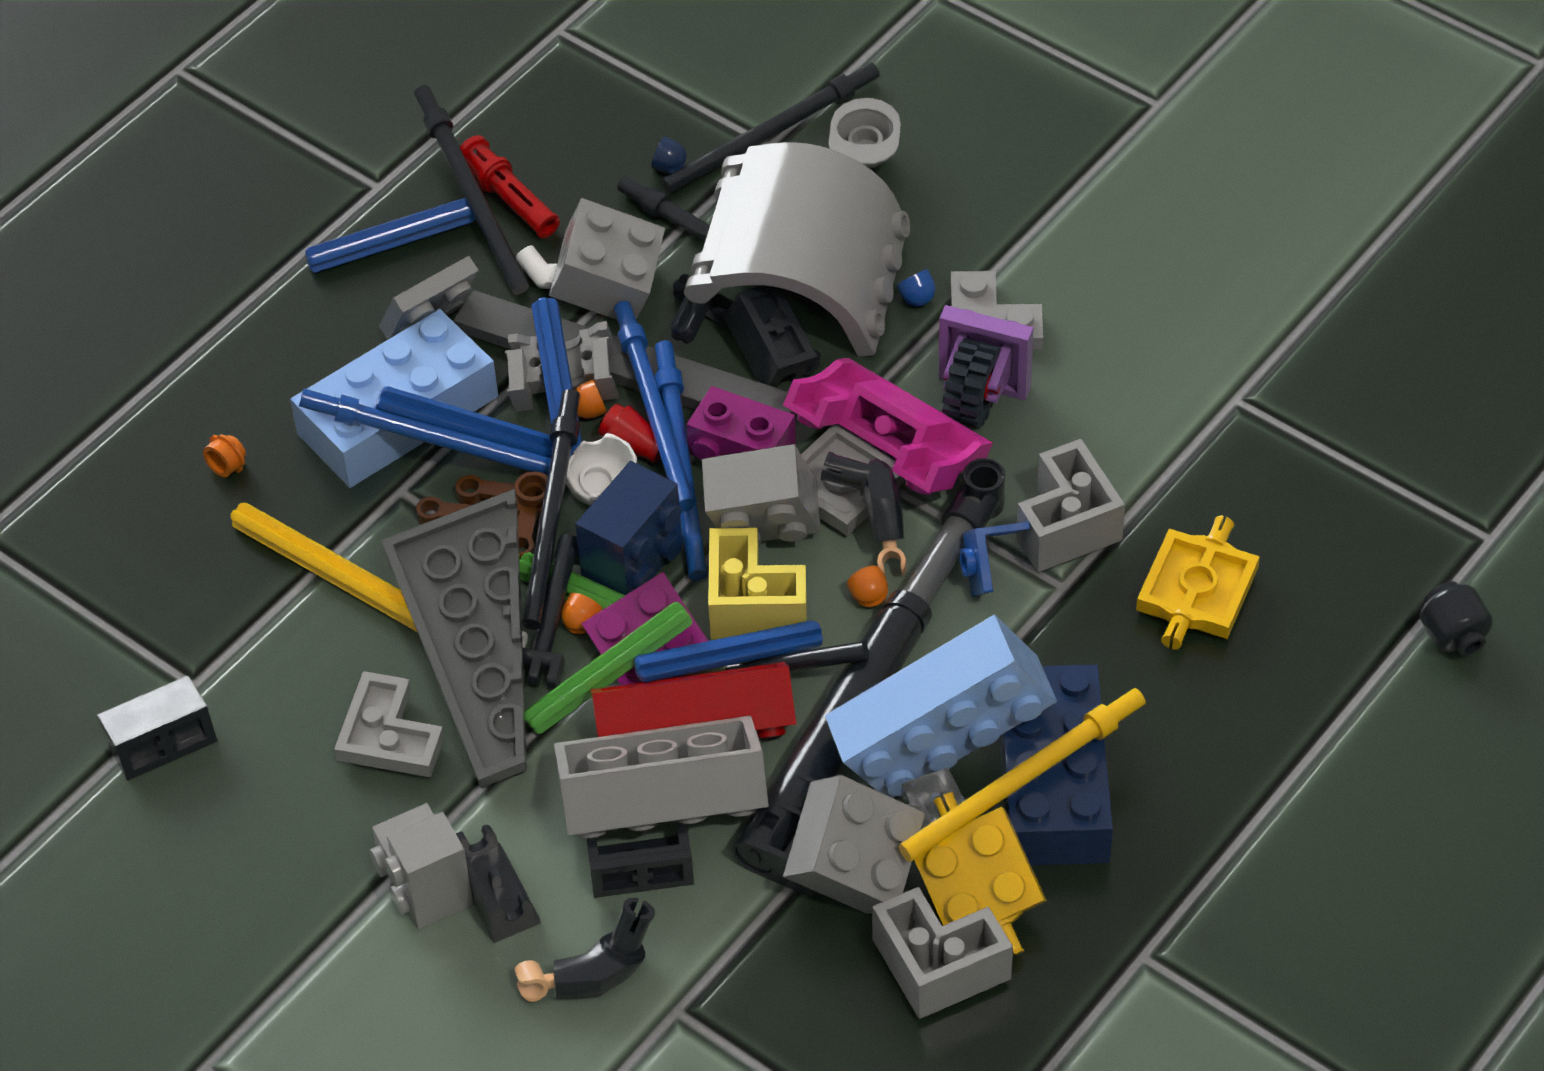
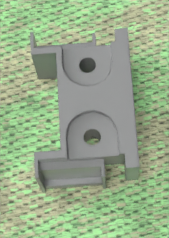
[505,321,620,412]

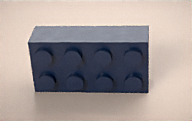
[1000,664,1113,865]

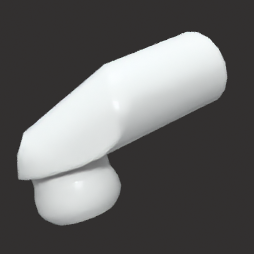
[516,245,557,289]

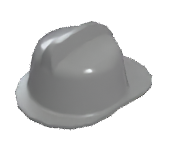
[828,98,901,168]

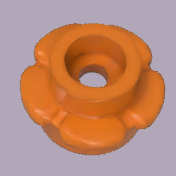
[203,434,246,477]

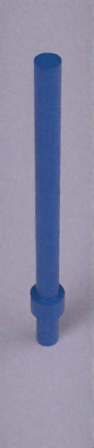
[614,301,695,511]
[655,340,707,580]
[299,388,551,476]

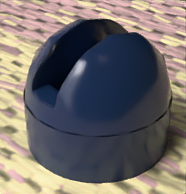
[651,136,687,174]

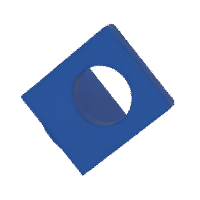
[960,522,1030,597]

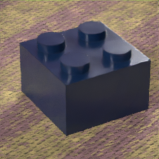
[575,460,683,595]

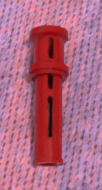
[460,135,560,238]

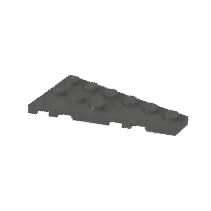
[381,489,527,788]

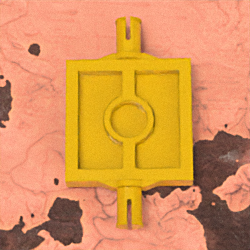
[1136,515,1260,650]
[914,792,1047,957]

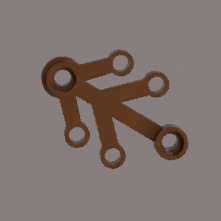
[416,471,547,560]

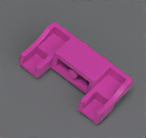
[783,358,993,495]

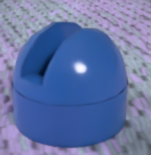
[896,269,936,306]

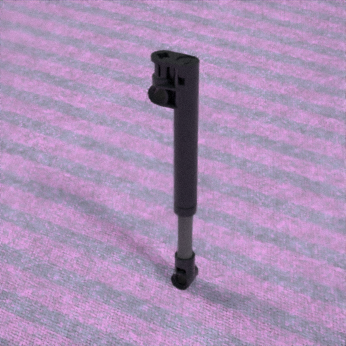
[732,458,1005,895]

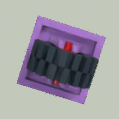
[939,305,1034,428]

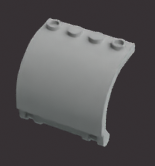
[684,142,910,357]

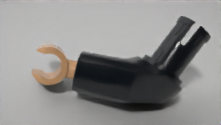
[821,451,907,577]
[515,898,655,1002]

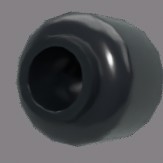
[1420,581,1493,656]

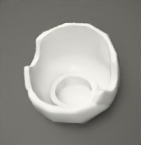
[566,433,637,506]

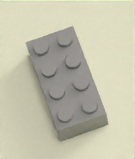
[554,716,769,838]

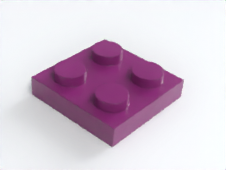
[581,572,708,685]

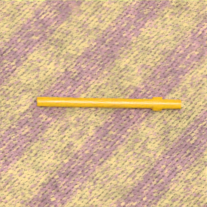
[898,688,1146,862]

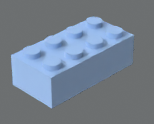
[290,309,499,488]
[825,614,1057,798]

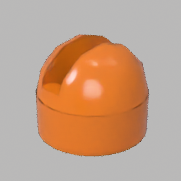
[575,379,607,419]
[846,565,888,608]
[561,593,603,634]

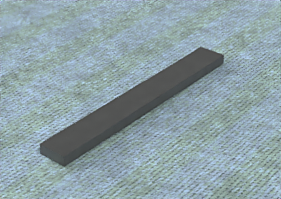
[453,290,796,415]

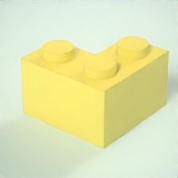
[708,528,807,640]

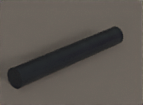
[726,641,869,672]

